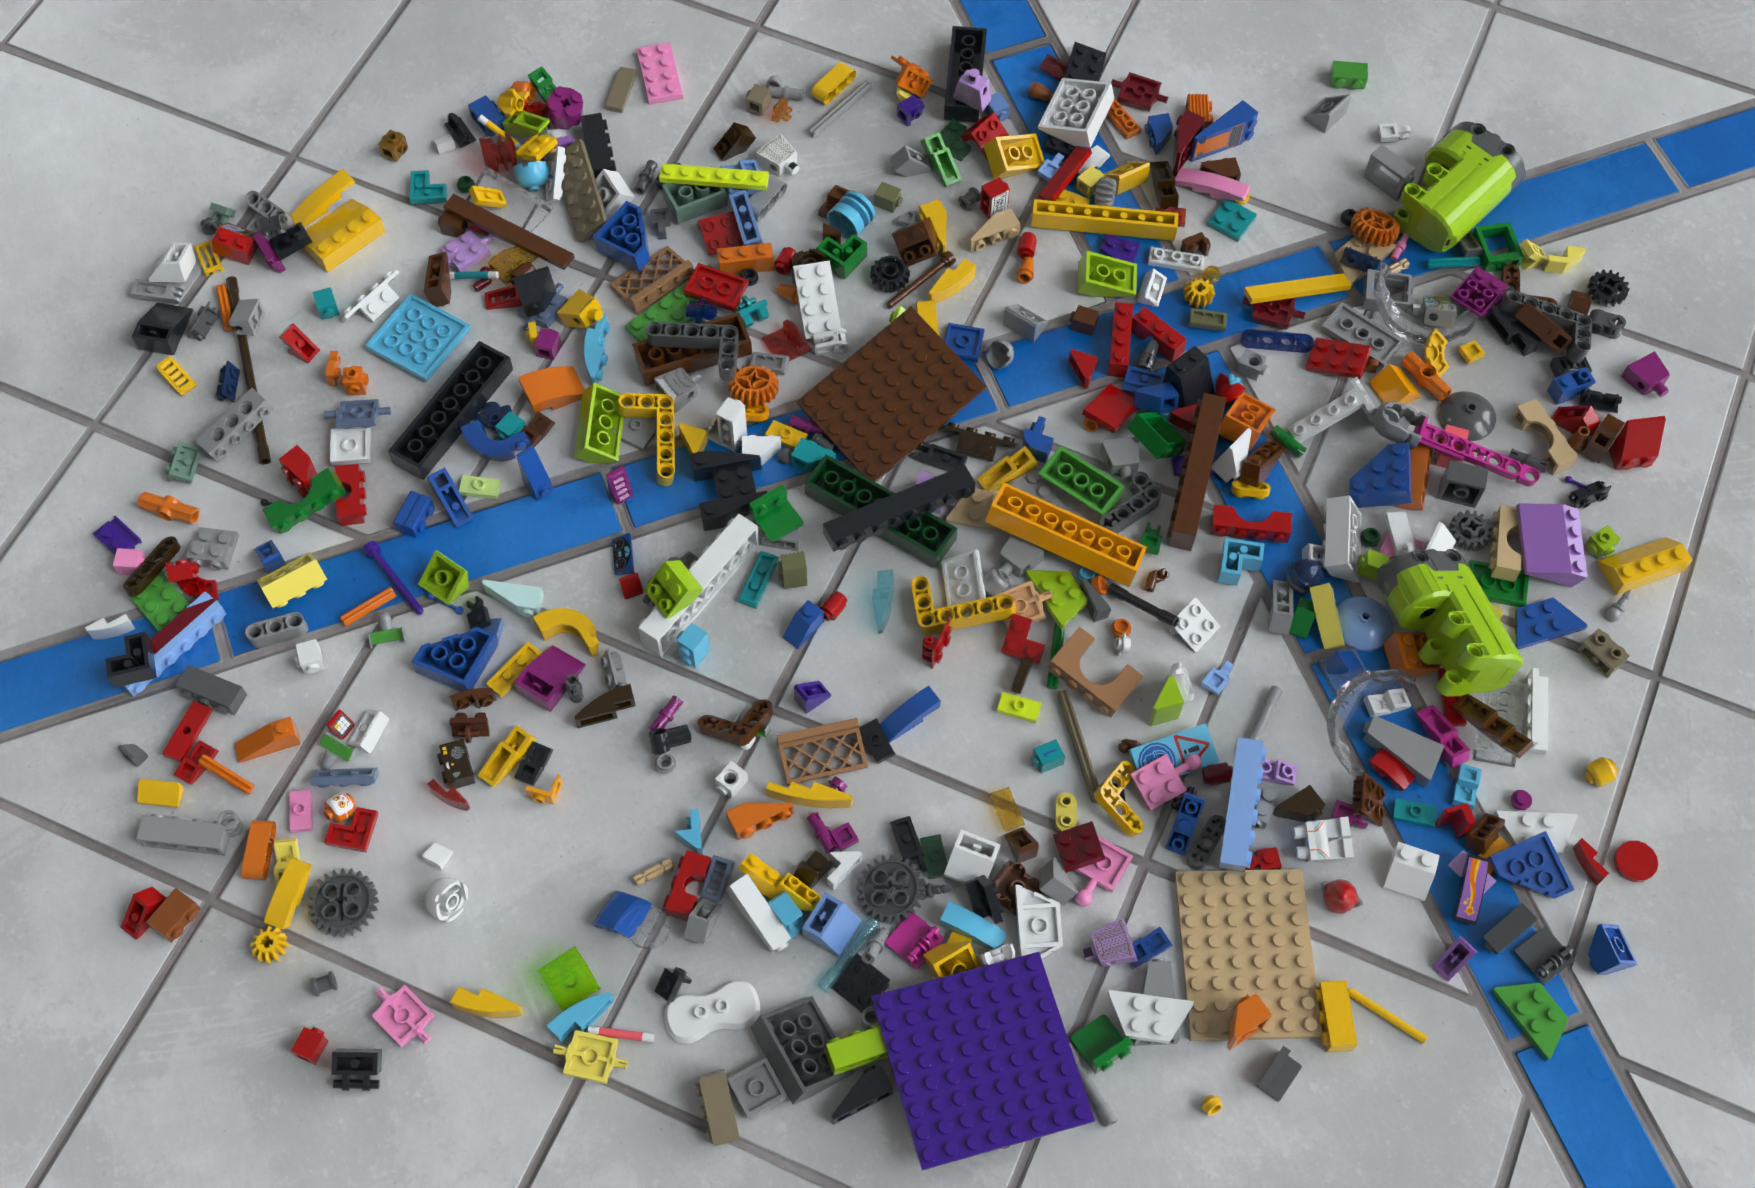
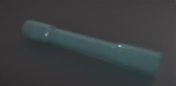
[818,917,880,993]

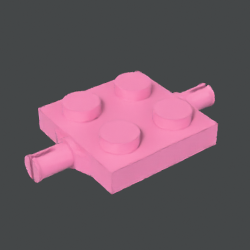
[371,985,435,1048]

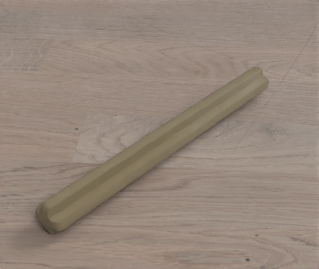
[1057,690,1099,803]

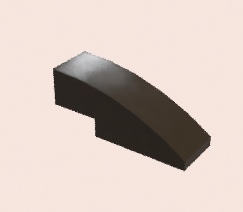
[1150,161,1179,210]
[575,684,636,728]

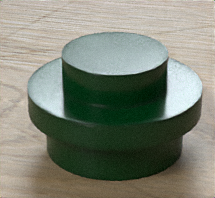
[457,176,475,193]
[1360,528,1380,547]

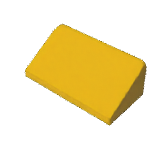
[137,779,184,808]

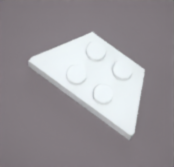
[1495,810,1578,855]
[1014,885,1063,959]
[1108,990,1194,1044]

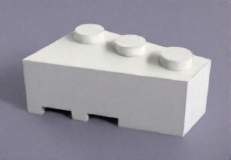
[707,397,747,452]

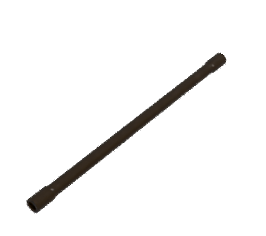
[226,276,271,465]

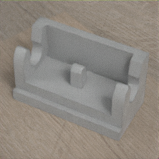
[229,299,265,336]

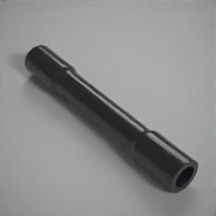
[1107,583,1179,628]

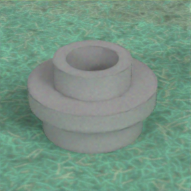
[655,753,676,774]

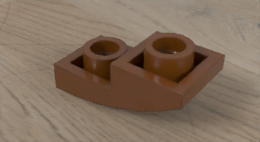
[450,688,497,711]

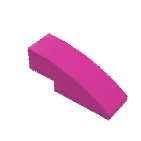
[1416,705,1470,768]

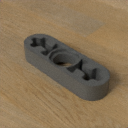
[1187,815,1226,870]

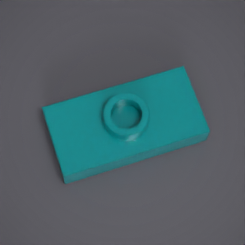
[1392,798,1437,828]

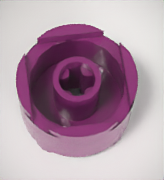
[548,86,583,129]

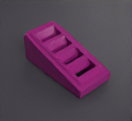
[606,466,633,504]

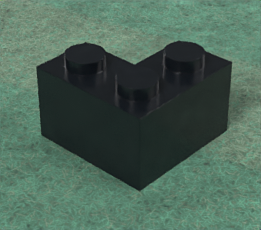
[105,632,157,688]

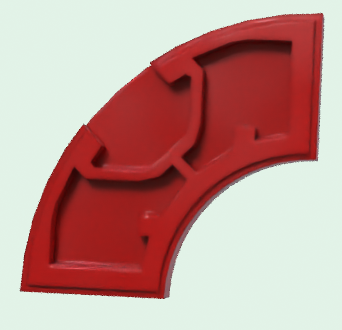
[176,576,219,600]

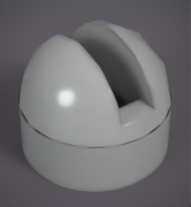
[766,76,781,89]

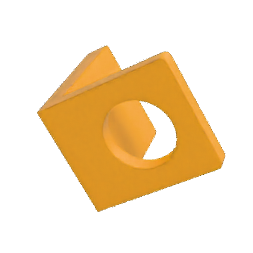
[525,774,563,805]

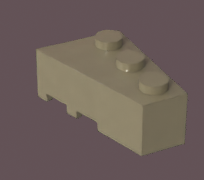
[695,1069,740,1146]

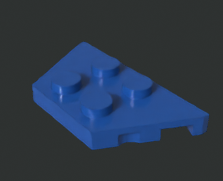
[1515,597,1587,650]

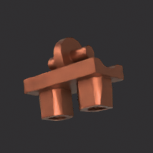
[449,712,490,743]

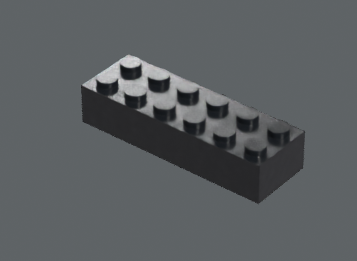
[944,26,987,122]

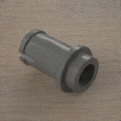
[812,433,836,452]

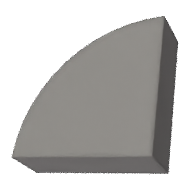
[896,211,917,227]

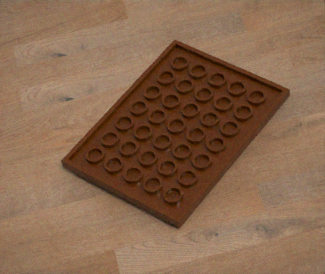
[796,306,987,482]

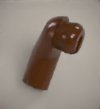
[1118,739,1141,753]

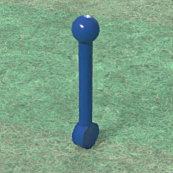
[427,592,464,615]

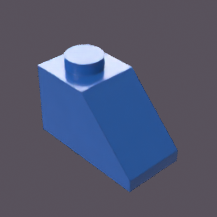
[783,600,824,649]

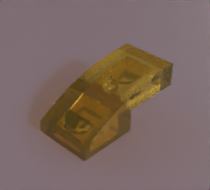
[989,787,1025,832]

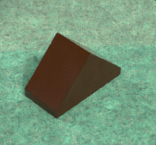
[1004,827,1039,863]

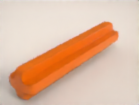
[216,284,235,332]
[340,587,396,626]
[198,755,254,794]

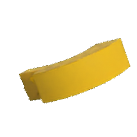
[533,608,600,657]

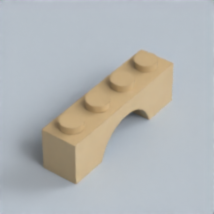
[1512,398,1578,475]
[1489,504,1521,582]

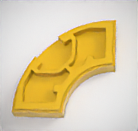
[1424,328,1450,377]

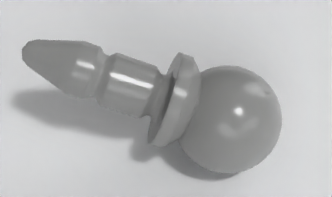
[1604,589,1632,622]

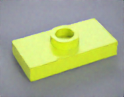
[997,692,1042,723]

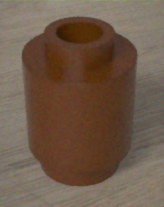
[510,261,536,285]

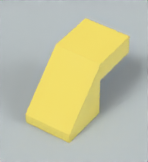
[1544,245,1586,274]
[274,838,300,887]

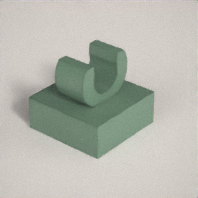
[209,202,236,224]

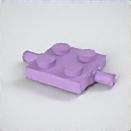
[440,230,494,272]

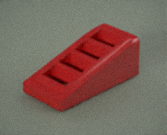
[485,285,522,310]

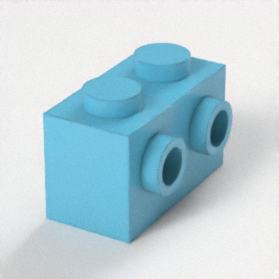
[677,623,710,668]

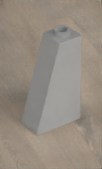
[1362,715,1444,788]
[1133,958,1180,1046]

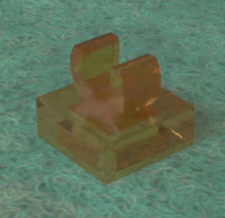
[772,98,793,123]

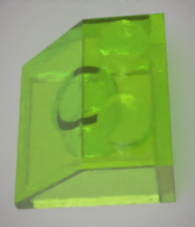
[538,946,601,1012]

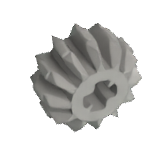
[1094,177,1117,207]

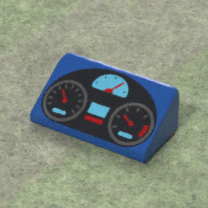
[612,533,635,575]

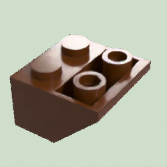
[892,217,938,266]

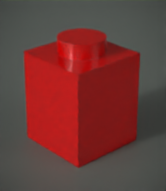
[291,1027,328,1065]

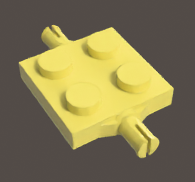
[553,1030,629,1085]

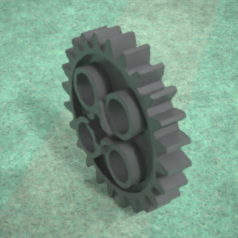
[856,854,926,925]
[307,868,379,938]

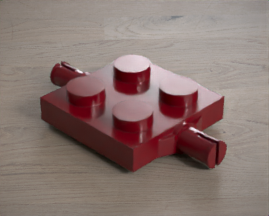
[1111,72,1169,112]
[1242,296,1306,330]

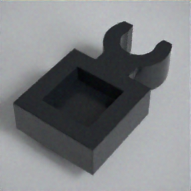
[466,596,491,629]

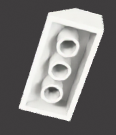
[1322,495,1362,583]

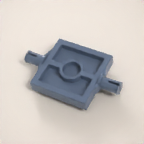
[517,282,568,332]
[324,399,391,429]

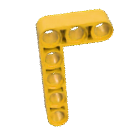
[618,393,675,487]
[911,576,1016,635]

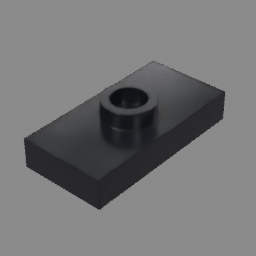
[859,718,895,764]

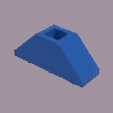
[1165,792,1206,856]

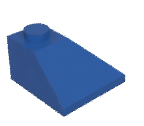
[1588,924,1638,975]

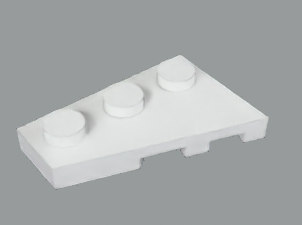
[544,146,566,204]

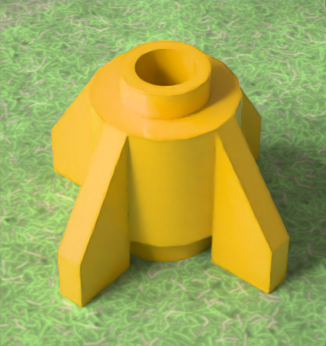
[497,88,530,117]

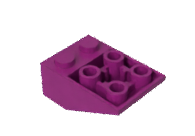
[1449,266,1508,317]
[514,645,586,712]

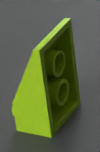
[1077,251,1137,297]

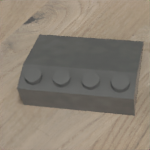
[750,996,855,1105]

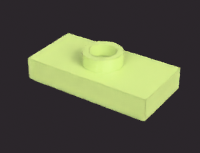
[459,475,501,499]

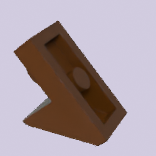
[1567,290,1592,315]

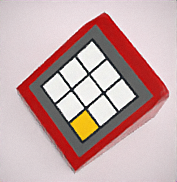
[327,709,355,740]

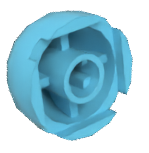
[512,161,549,191]

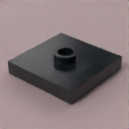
[269,222,313,260]

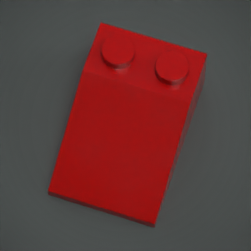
[1608,416,1666,470]

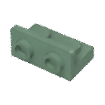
[164,441,203,484]

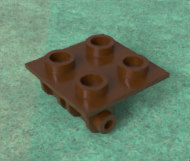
[1351,772,1386,827]

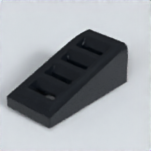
[1550,356,1592,377]

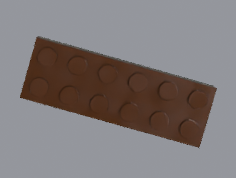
[632,312,752,386]

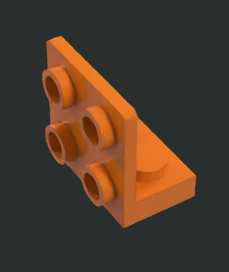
[891,55,933,98]

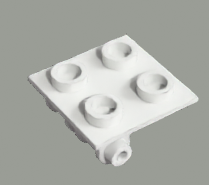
[1169,597,1221,653]

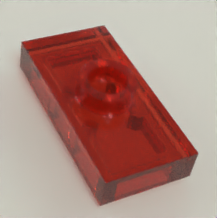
[1039,54,1068,81]

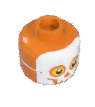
[323,792,356,823]

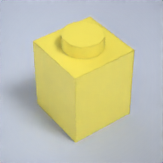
[1076,165,1105,198]

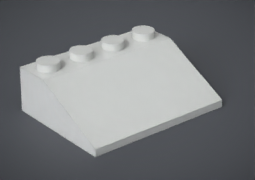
[1038,78,1114,148]

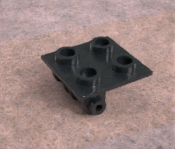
[832,953,890,1013]

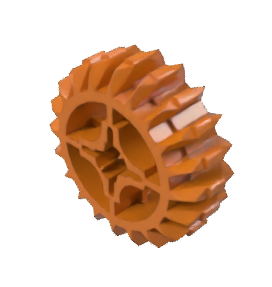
[1350,207,1400,247]
[728,364,779,408]

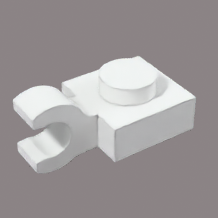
[1378,123,1411,142]

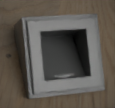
[118,744,148,767]

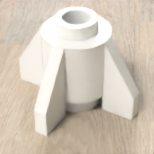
[977,944,1015,966]

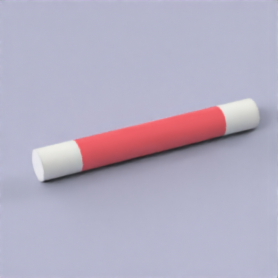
[588,1026,654,1043]

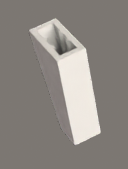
[725,874,791,952]

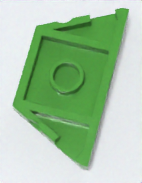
[1492,983,1569,1061]

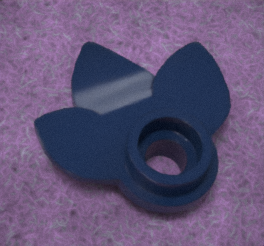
[474,402,512,431]

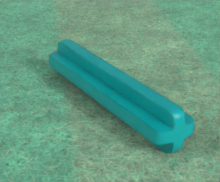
[1426,256,1481,269]

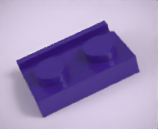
[93,515,142,556]

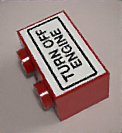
[980,177,1010,219]

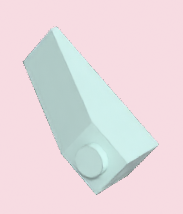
[482,579,544,618]

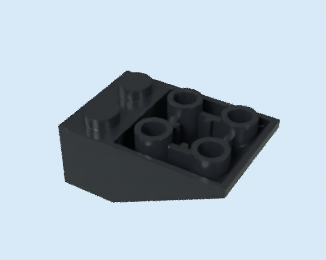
[132,302,193,355]

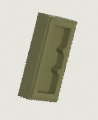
[1188,308,1228,332]

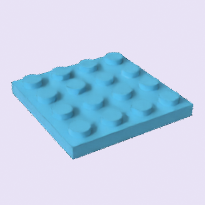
[365,293,471,382]

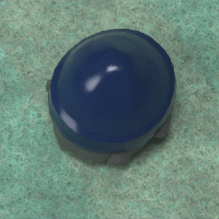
[1286,559,1325,594]

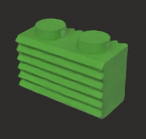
[1330,60,1368,89]

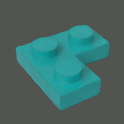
[410,170,447,204]

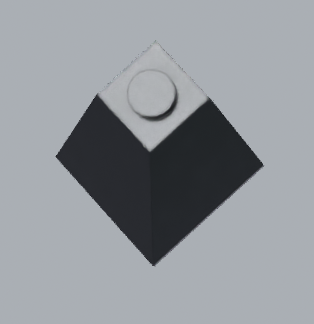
[513,266,557,318]

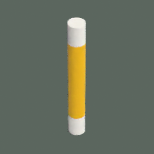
[478,114,522,150]

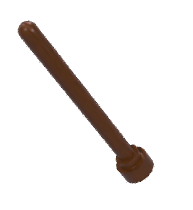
[886,251,956,309]

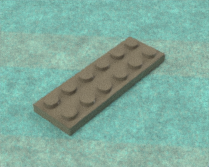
[561,138,608,243]

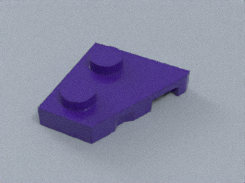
[1100,234,1140,263]

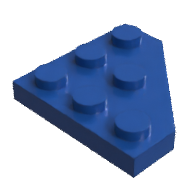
[1488,831,1575,899]

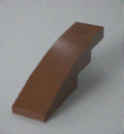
[1452,694,1534,759]

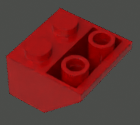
[279,445,317,498]

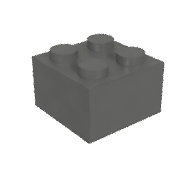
[1437,460,1489,508]

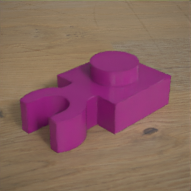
[1331,800,1369,829]

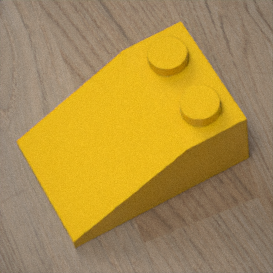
[984,133,1045,179]

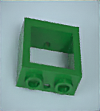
[1473,222,1524,272]
[1127,412,1187,459]

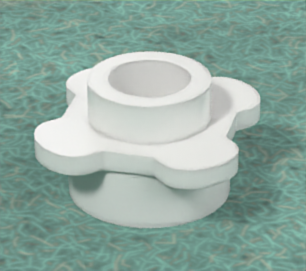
[1114,633,1131,656]

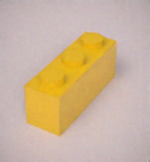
[1314,980,1358,1052]

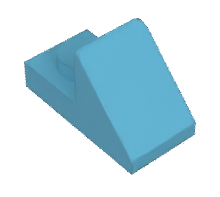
[675,809,703,855]
[768,891,805,938]

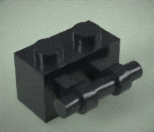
[331,1048,382,1091]

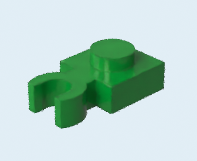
[1140,522,1162,555]

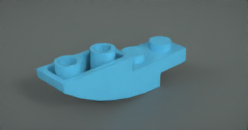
[584,315,610,384]

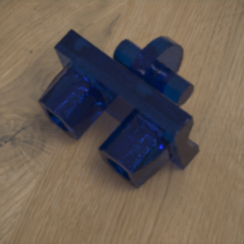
[686,297,717,324]

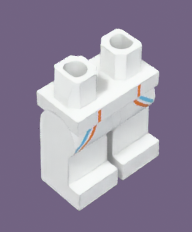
[1292,816,1354,862]

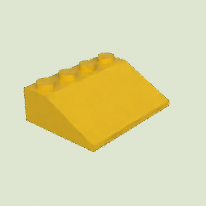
[303,199,385,273]

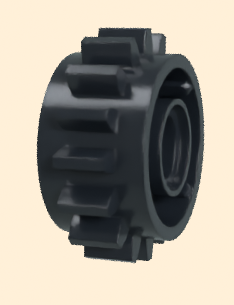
[870,256,910,293]

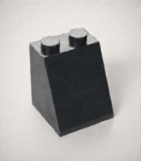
[1163,346,1215,408]

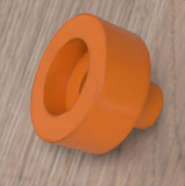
[1091,575,1108,595]

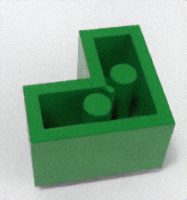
[816,234,867,279]

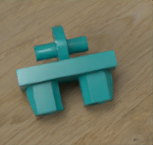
[736,295,769,328]

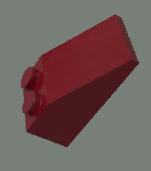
[1173,110,1206,177]

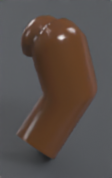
[1145,568,1169,592]

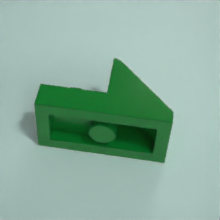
[1289,597,1316,640]

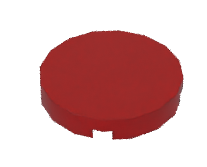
[1614,841,1659,882]

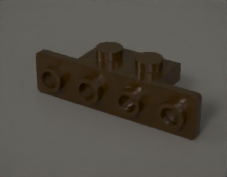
[942,422,1018,461]

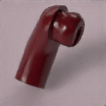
[473,266,492,292]

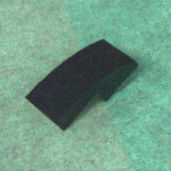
[514,741,553,786]

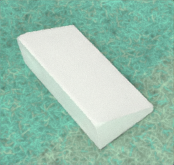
[1137,268,1167,307]
[347,710,389,753]

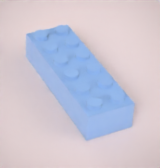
[1219,737,1267,872]

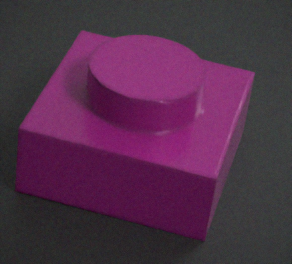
[830,822,859,852]

